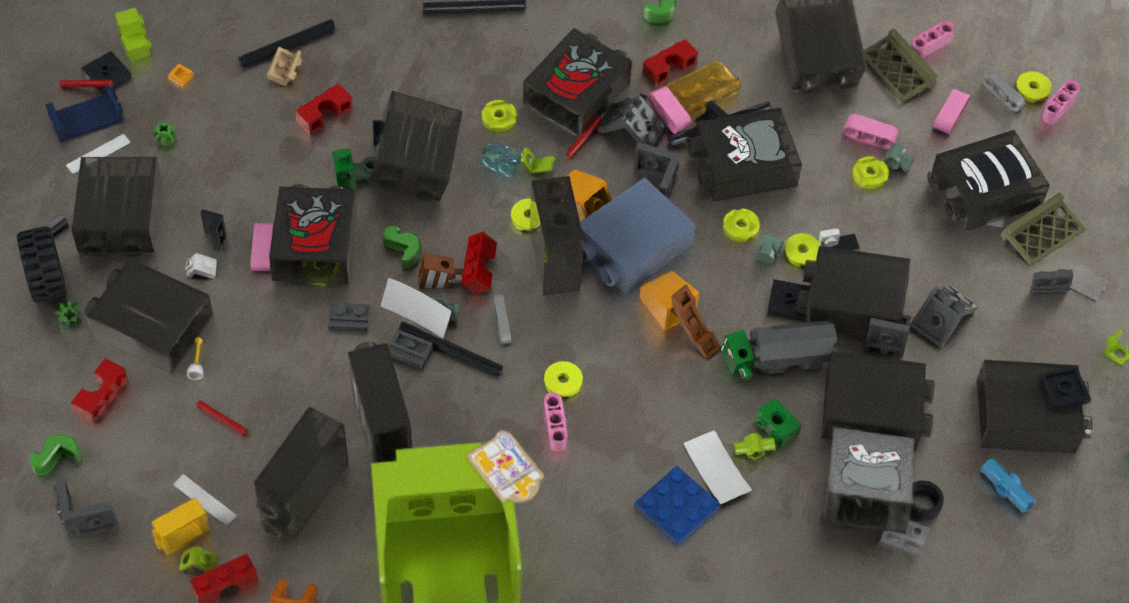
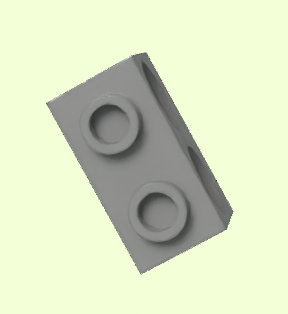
[880,513,929,556]

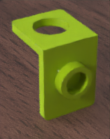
[520,148,555,174]
[1104,328,1129,366]
[179,545,219,572]

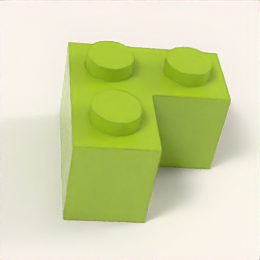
[114,8,152,62]

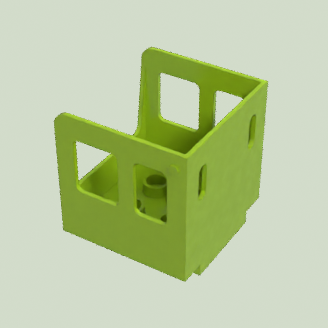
[371,443,521,603]

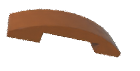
[671,285,721,359]

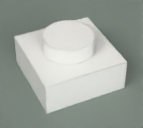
[818,228,840,247]

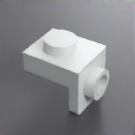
[185,253,217,279]

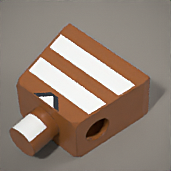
[419,253,463,289]

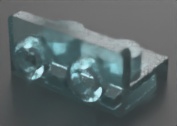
[480,140,523,177]

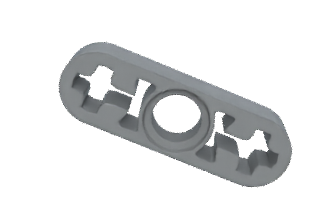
[982,71,1026,112]
[493,294,511,344]

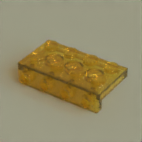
[661,59,742,116]

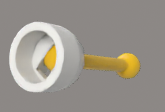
[187,337,203,380]

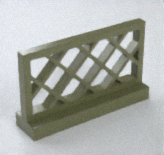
[860,29,937,103]
[1000,192,1086,267]

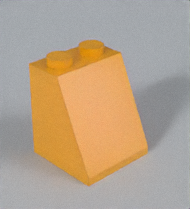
[549,169,612,223]
[639,271,699,331]

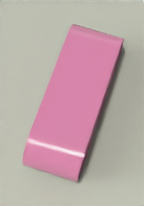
[911,21,955,58]
[1041,80,1080,125]
[648,87,692,134]
[933,89,971,135]
[843,114,899,149]
[251,223,275,271]
[544,393,568,452]

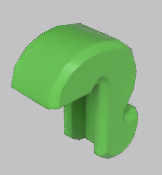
[643,0,677,24]
[383,226,422,269]
[30,434,82,476]

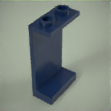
[45,84,124,142]

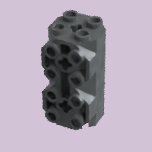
[749,320,838,374]

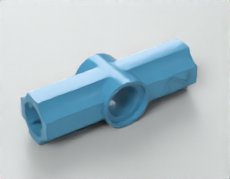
[981,458,1036,513]

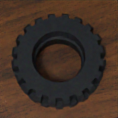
[17,226,67,303]

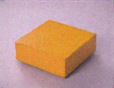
[168,64,194,87]

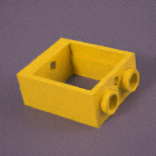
[151,497,211,556]

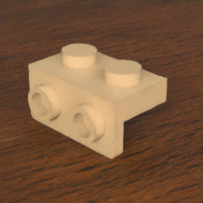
[266,47,302,87]

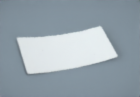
[381,278,451,339]
[684,430,752,504]

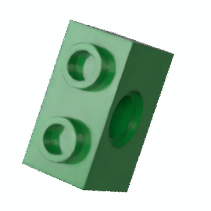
[755,397,802,447]

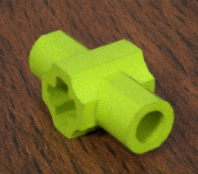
[733,433,775,459]

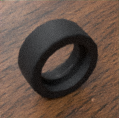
[904,480,944,521]

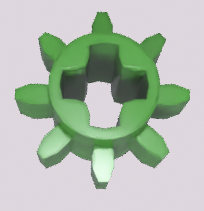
[153,122,177,145]
[55,299,81,325]

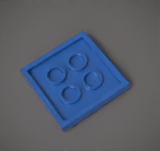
[634,465,721,545]

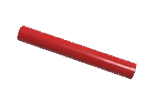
[59,80,113,87]
[565,116,602,159]
[196,400,249,436]

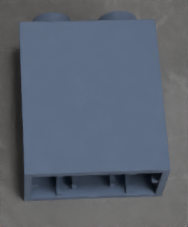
[577,177,696,294]

